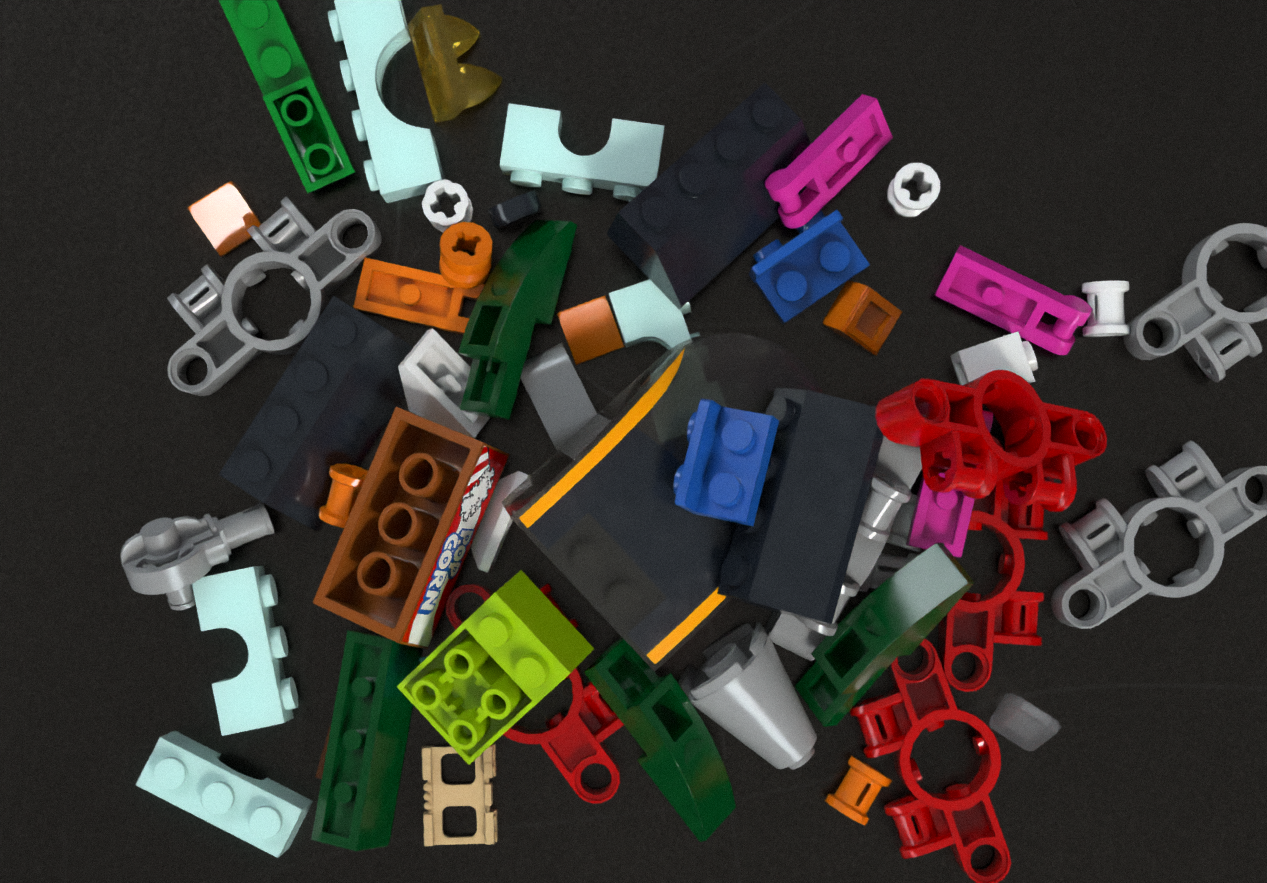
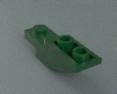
[458,220,577,420]
[795,543,974,727]
[584,636,736,842]

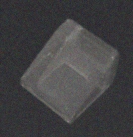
[988,692,1061,752]

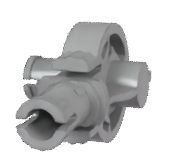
[120,502,274,610]

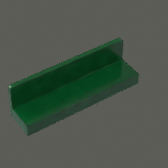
[311,630,423,851]

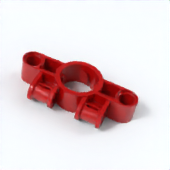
[875,369,1107,512]
[917,435,1048,692]
[446,583,624,804]
[849,639,1011,883]

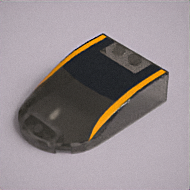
[501,332,823,672]

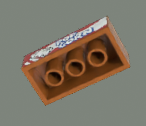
[312,407,510,649]

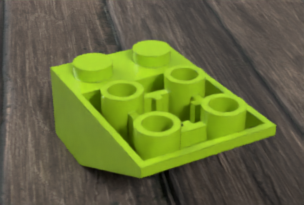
[397,570,594,765]

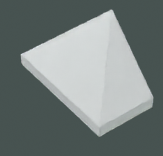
[398,328,490,438]
[471,471,531,573]

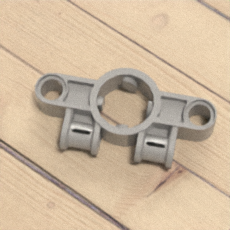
[167,196,382,396]
[1124,223,1267,382]
[765,436,922,661]
[1051,441,1267,629]

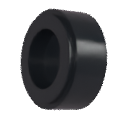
[487,190,542,229]

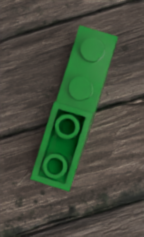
[219,0,355,193]

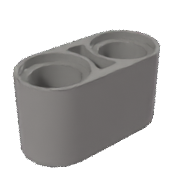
[521,343,605,454]

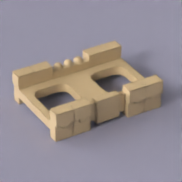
[422,744,498,846]

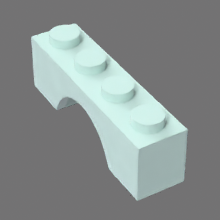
[328,0,445,203]

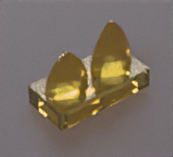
[408,4,502,123]

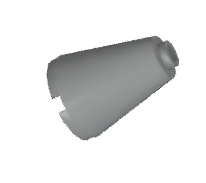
[678,622,817,770]

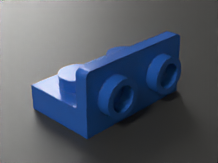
[748,209,870,325]
[673,398,779,526]

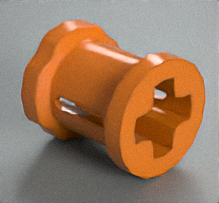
[318,463,369,528]
[825,755,892,826]

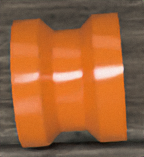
[439,222,493,289]

